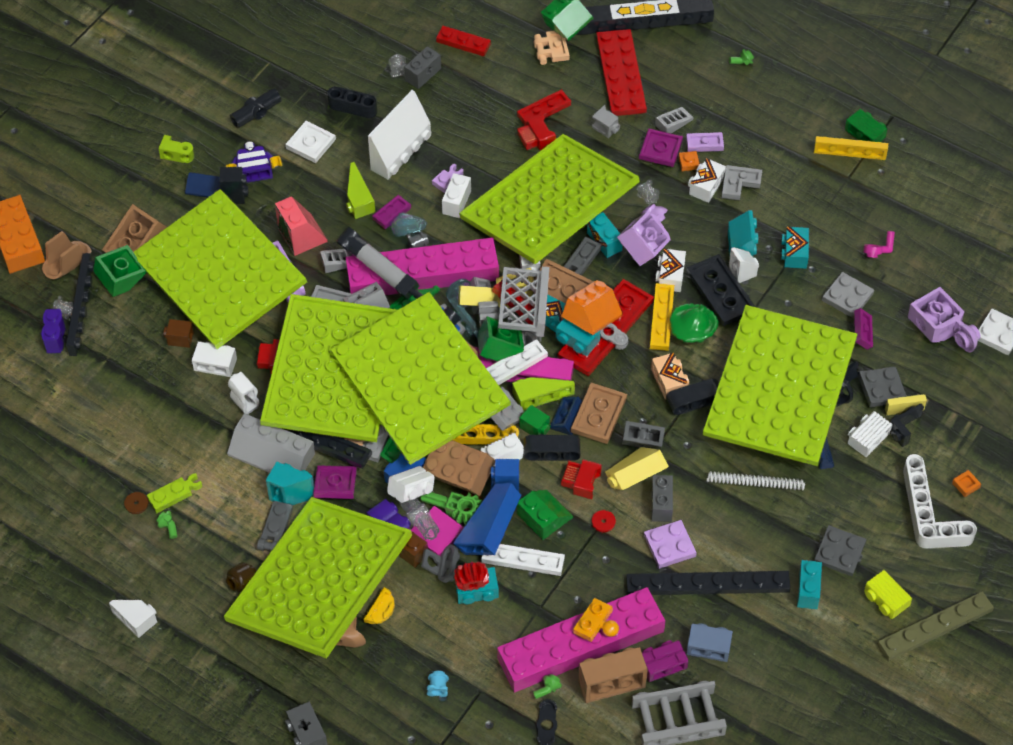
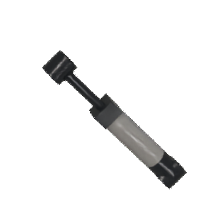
[336,227,461,326]

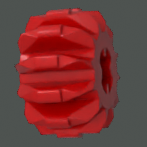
[454,562,489,591]

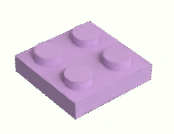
[644,520,696,569]

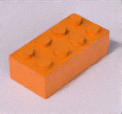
[0,195,45,274]

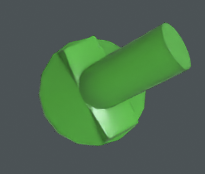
[729,49,754,65]
[157,511,177,539]
[533,674,562,699]

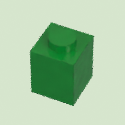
[519,405,551,435]

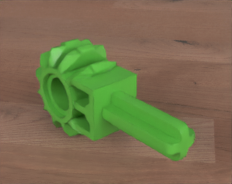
[421,492,483,526]

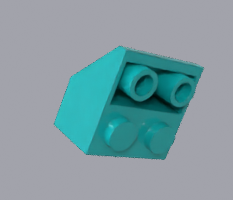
[727,210,758,257]
[266,462,314,505]

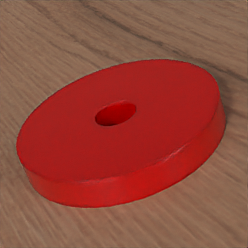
[592,510,616,533]

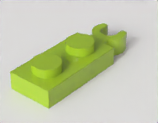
[147,473,203,513]

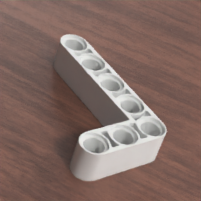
[903,454,977,548]

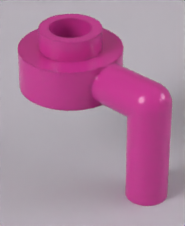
[863,231,895,258]

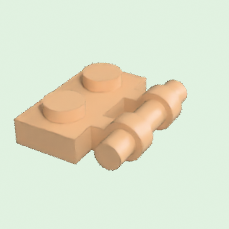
[534,31,569,65]

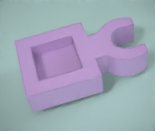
[432,164,463,193]

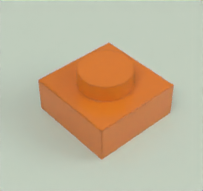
[679,151,700,171]
[952,470,981,497]

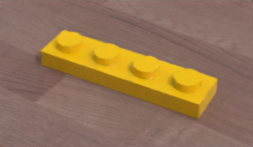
[814,136,888,160]
[650,283,675,351]

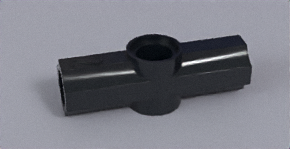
[230,88,282,128]

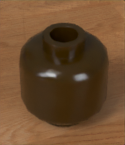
[226,562,256,592]

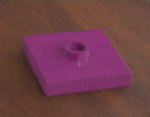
[639,128,683,167]
[314,466,357,499]

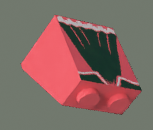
[275,196,328,256]

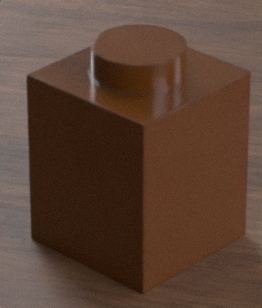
[164,319,194,348]
[400,532,428,568]

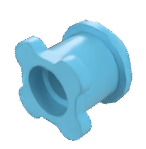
[427,671,449,697]

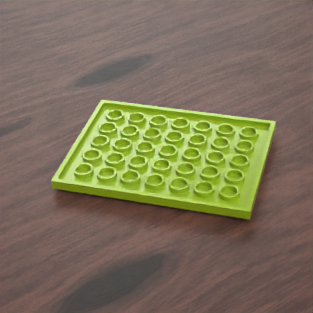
[459,134,640,264]
[134,189,307,349]
[330,292,511,465]
[260,294,397,443]
[703,305,857,466]
[224,497,412,659]

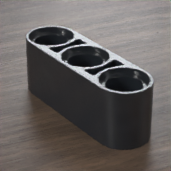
[327,86,378,118]
[666,378,719,415]
[524,435,581,461]

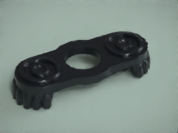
[537,699,558,745]

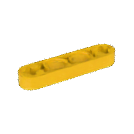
[452,424,519,444]

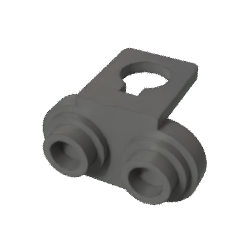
[421,545,460,583]

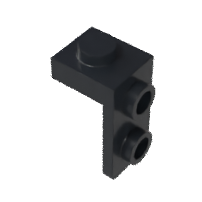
[890,403,924,447]

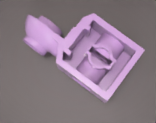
[617,203,671,266]
[908,287,981,352]

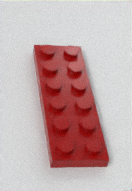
[596,29,647,116]
[558,279,654,377]

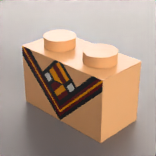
[651,353,689,400]

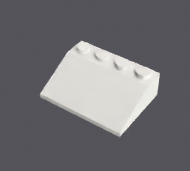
[368,90,431,180]

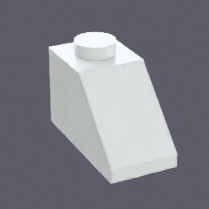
[729,247,759,283]
[109,600,157,638]

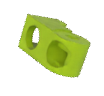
[159,135,194,163]

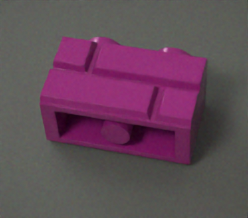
[642,640,688,682]

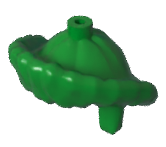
[670,303,719,343]

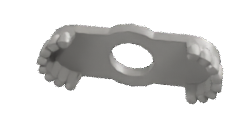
[600,323,628,350]

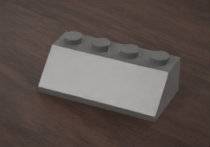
[227,413,315,473]

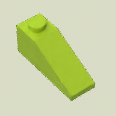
[346,162,375,219]
[512,377,575,410]

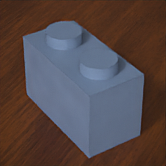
[687,623,733,662]

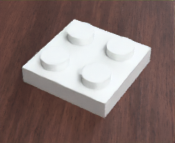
[286,121,336,163]
[978,309,1013,356]

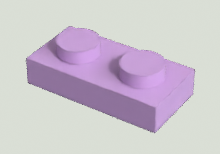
[686,132,724,152]

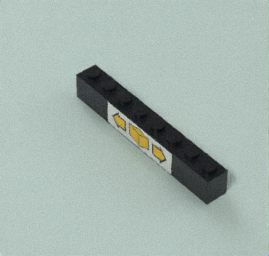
[577,0,714,35]

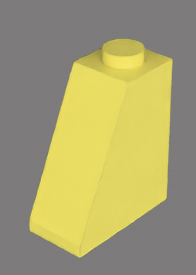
[605,447,669,490]

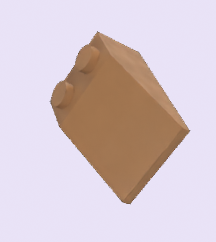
[102,204,167,253]

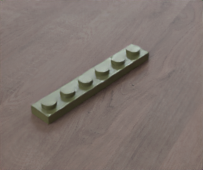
[877,591,994,661]

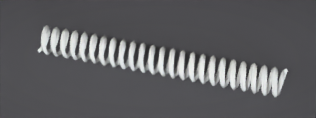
[707,471,805,491]

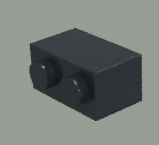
[219,167,249,204]

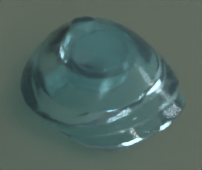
[391,213,427,237]

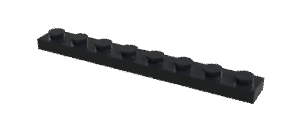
[626,571,790,595]

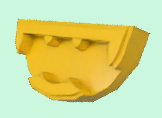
[364,587,395,624]

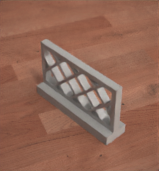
[498,266,549,337]

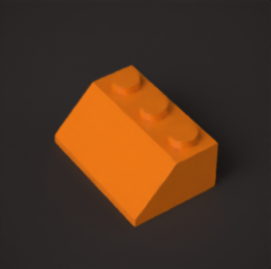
[562,280,622,335]

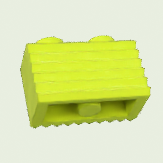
[864,570,912,619]

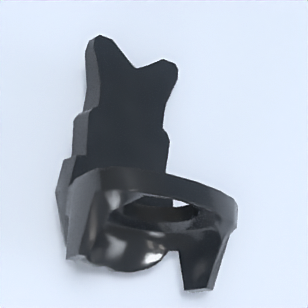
[836,361,859,407]

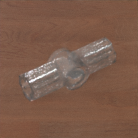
[399,498,440,540]

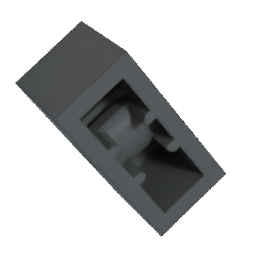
[404,46,441,89]
[622,421,665,450]
[652,475,673,522]
[285,701,328,745]

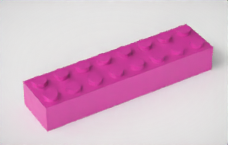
[346,238,499,295]
[497,587,665,693]

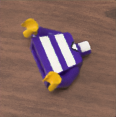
[226,142,283,183]

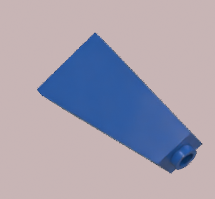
[454,482,521,555]

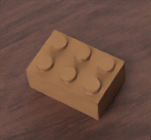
[423,440,495,496]
[578,647,647,703]

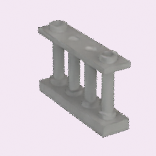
[632,681,727,745]

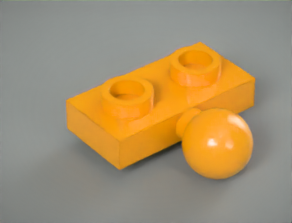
[573,598,619,642]

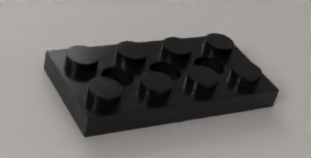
[686,254,755,326]

